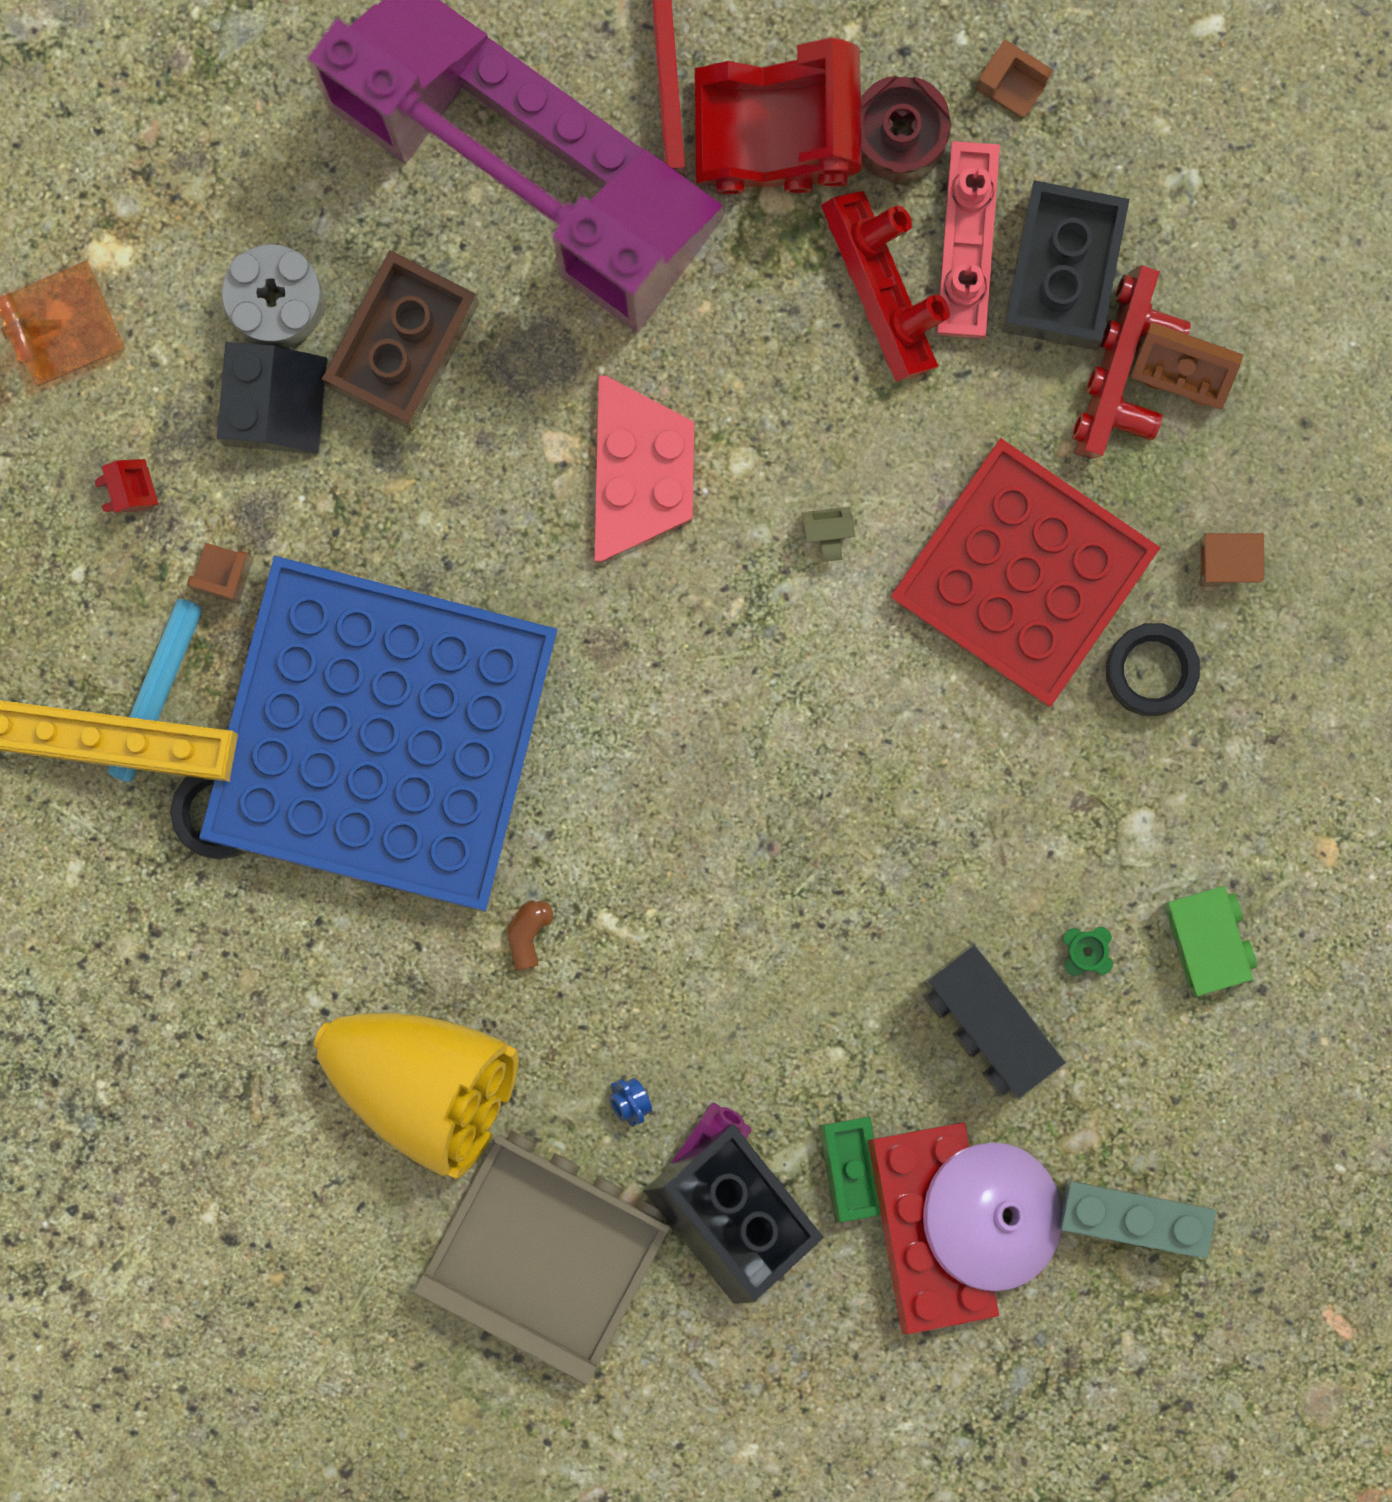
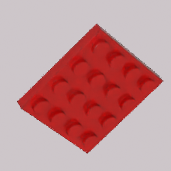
[890,438,1161,708]

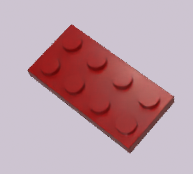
[868,1122,999,1334]

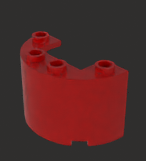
[695,37,862,195]

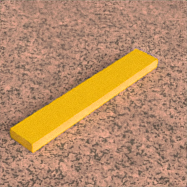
[0,700,238,782]

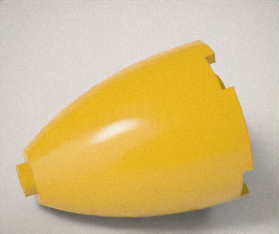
[314,1013,519,1179]

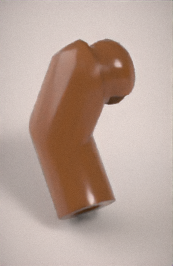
[507,900,553,971]

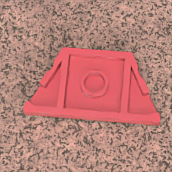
[594,375,695,563]

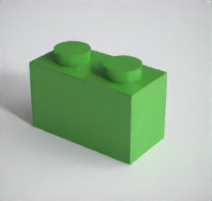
[1164,886,1257,997]

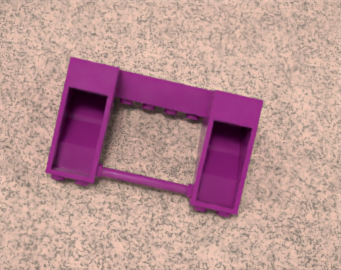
[307,0,723,333]

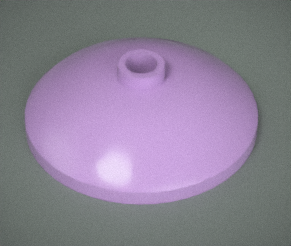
[924,1143,1062,1291]

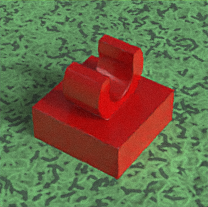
[95,459,159,513]

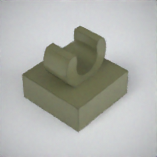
[802,507,855,562]

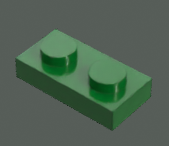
[819,1117,881,1222]

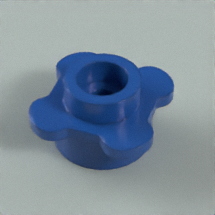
[609,1078,652,1127]

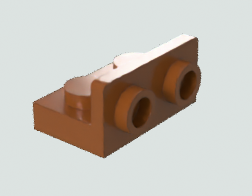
[1130,322,1243,410]

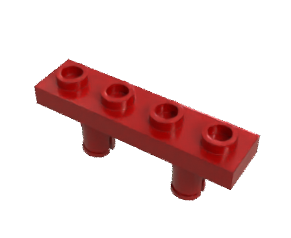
[821,191,950,382]
[1072,265,1191,460]

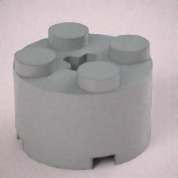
[222,244,325,349]

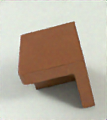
[975,39,1053,119]
[1200,533,1264,587]
[187,542,253,604]

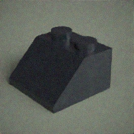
[217,342,328,454]

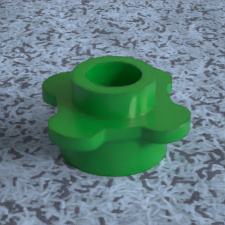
[1063,927,1113,976]

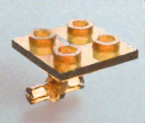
[0,260,126,387]

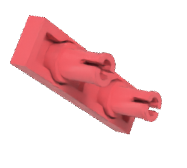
[937,141,1000,339]

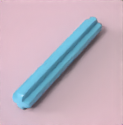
[108,599,202,782]

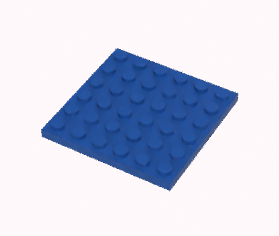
[199,555,558,912]

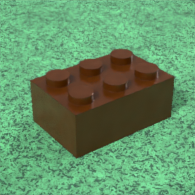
[322,250,479,431]

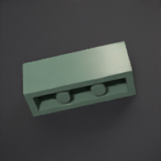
[1059,1179,1217,1259]

